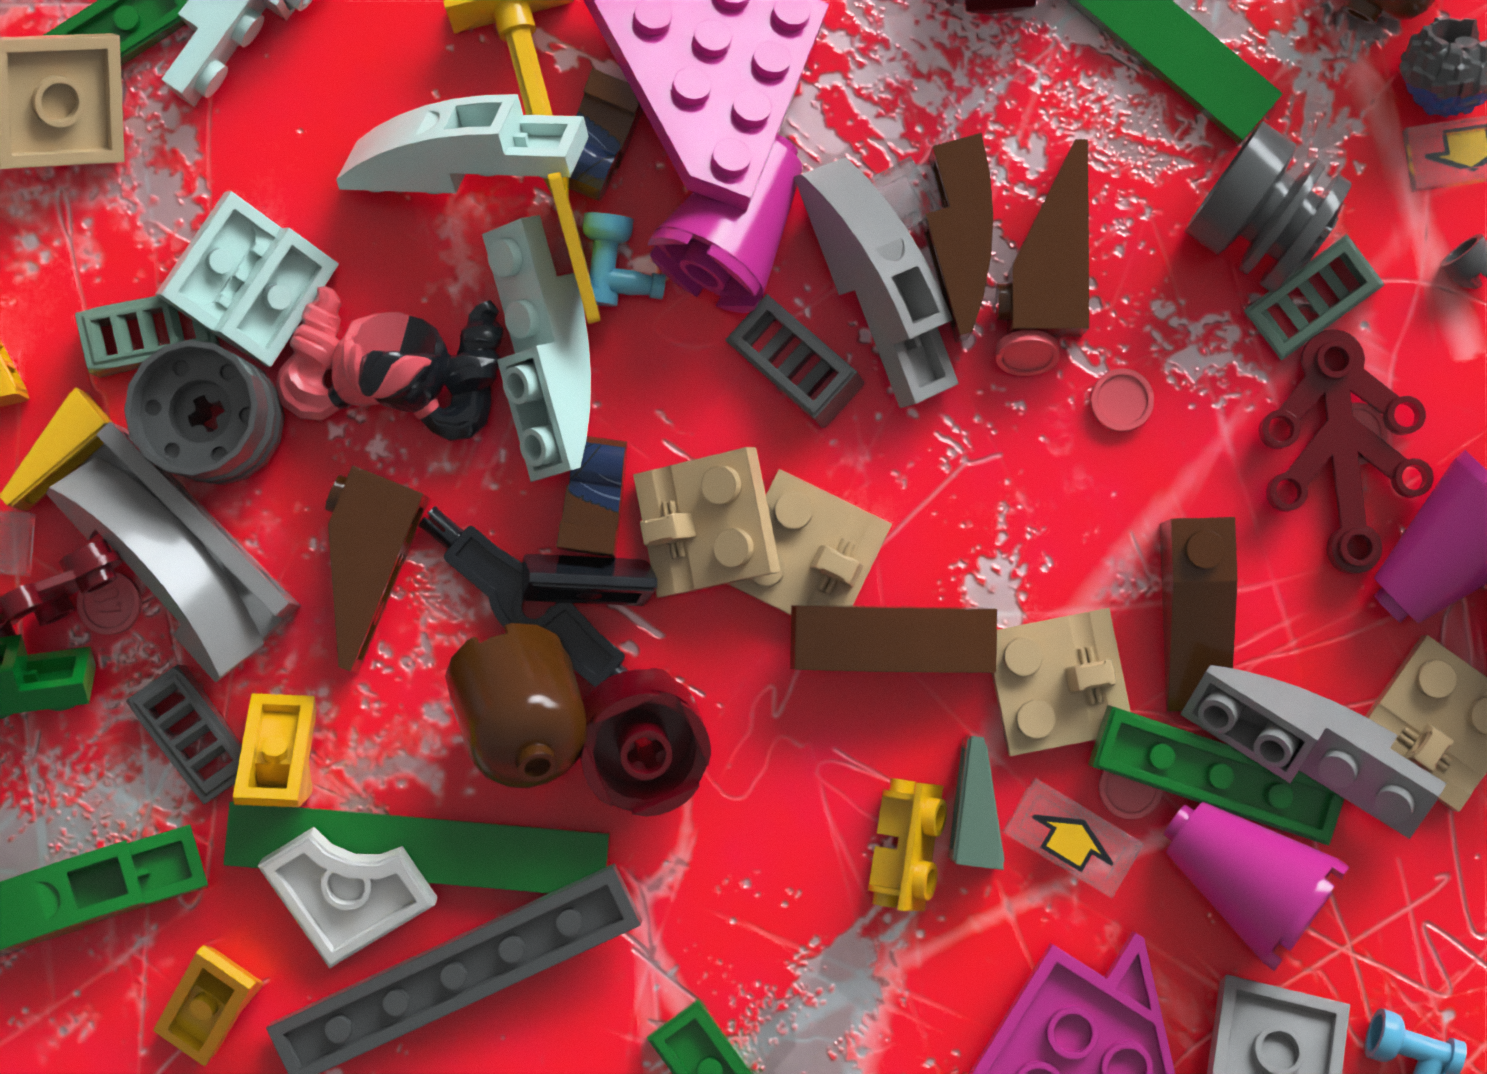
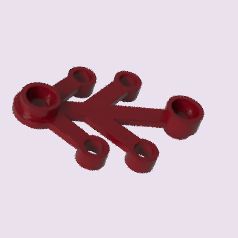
[1258,329,1434,574]
[0,540,124,638]

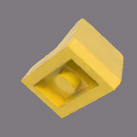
[233,693,317,807]
[153,945,264,1067]

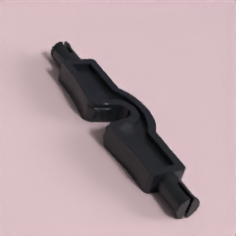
[418,506,629,687]

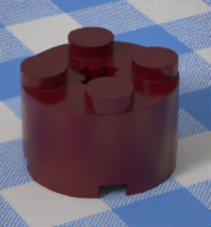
[580,668,711,817]

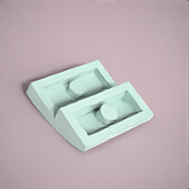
[155,191,339,367]

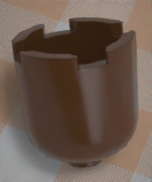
[445,623,587,789]

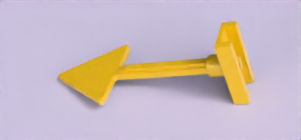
[443,0,601,324]

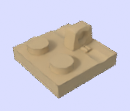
[0,33,125,169]
[633,447,781,598]
[727,469,892,615]
[992,608,1131,756]
[1365,635,1487,812]

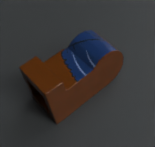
[569,68,644,201]
[556,436,628,558]

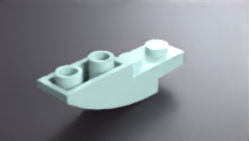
[162,0,312,107]
[336,94,589,194]
[482,215,591,482]

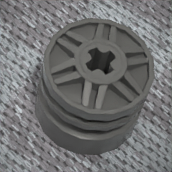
[1184,121,1352,293]
[124,340,285,485]

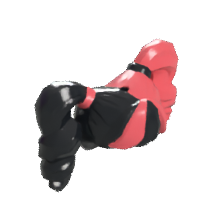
[276,286,504,441]

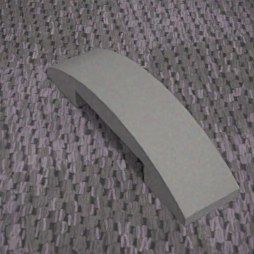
[46,457,264,682]

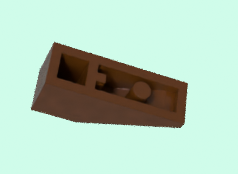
[996,139,1089,337]
[325,465,430,672]
[1160,517,1238,712]

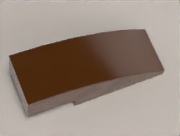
[921,133,993,343]
[790,605,997,673]

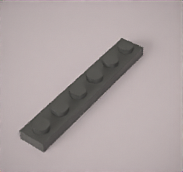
[266,863,642,1074]

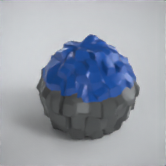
[1399,17,1487,118]

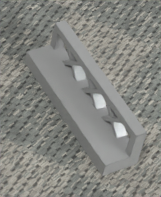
[80,421,301,642]

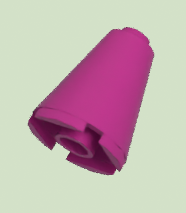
[647,135,803,313]
[1373,450,1487,623]
[1163,802,1350,971]

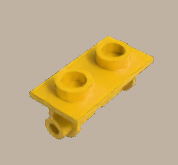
[868,778,947,911]

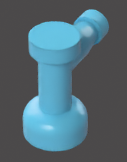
[582,212,666,307]
[1364,1008,1467,1074]

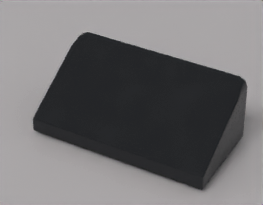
[522,554,657,606]

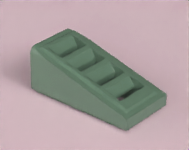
[1244,233,1385,361]
[75,296,220,378]
[948,735,1005,870]

